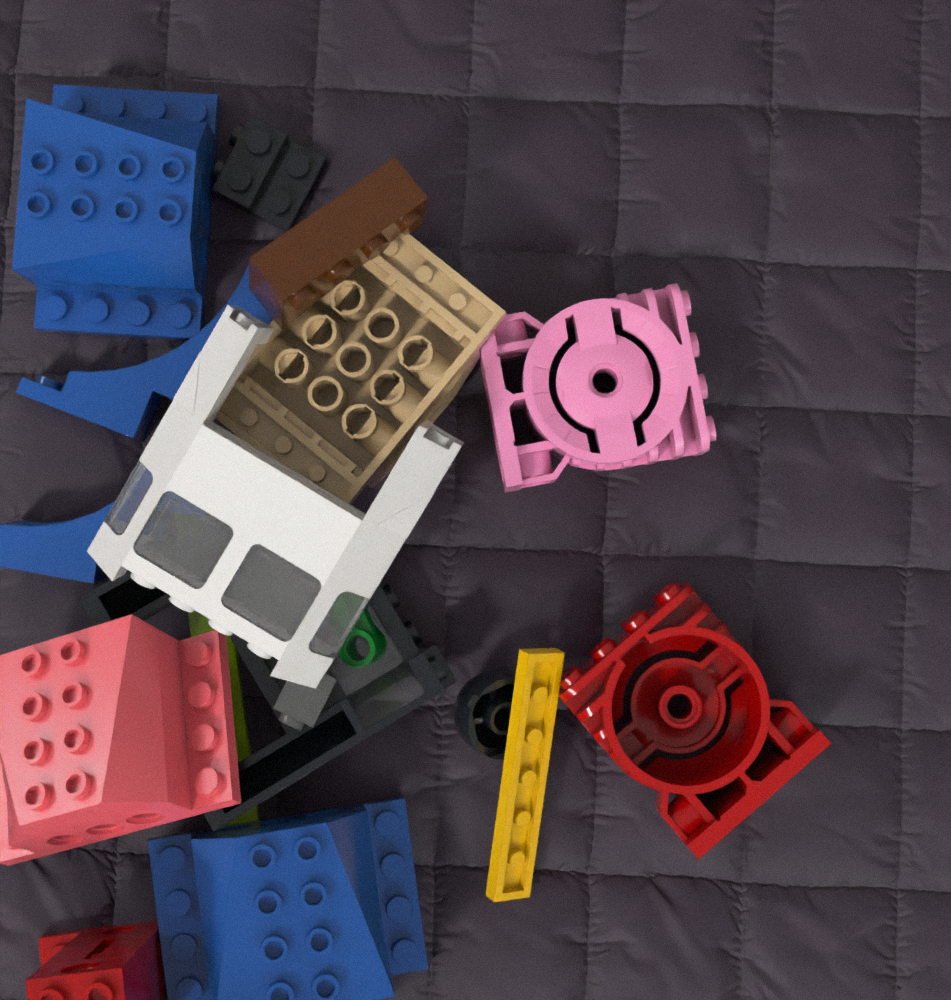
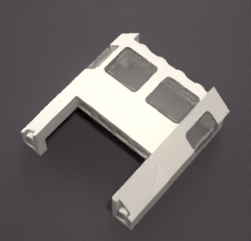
[87,305,464,689]

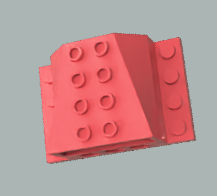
[0,614,241,866]

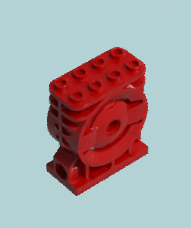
[558,581,831,860]

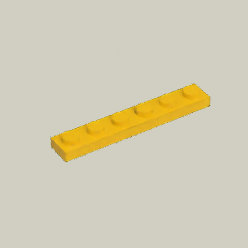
[485,648,565,902]

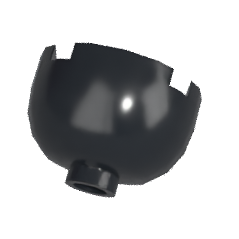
[454,670,516,760]

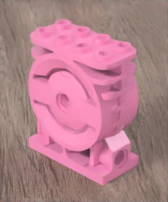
[479,283,716,493]

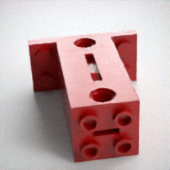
[25,920,168,1000]

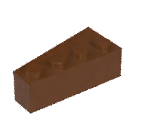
[249,157,428,330]

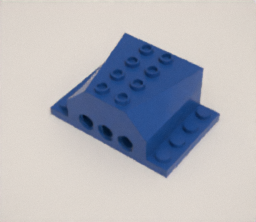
[12,84,220,340]
[148,797,428,1000]

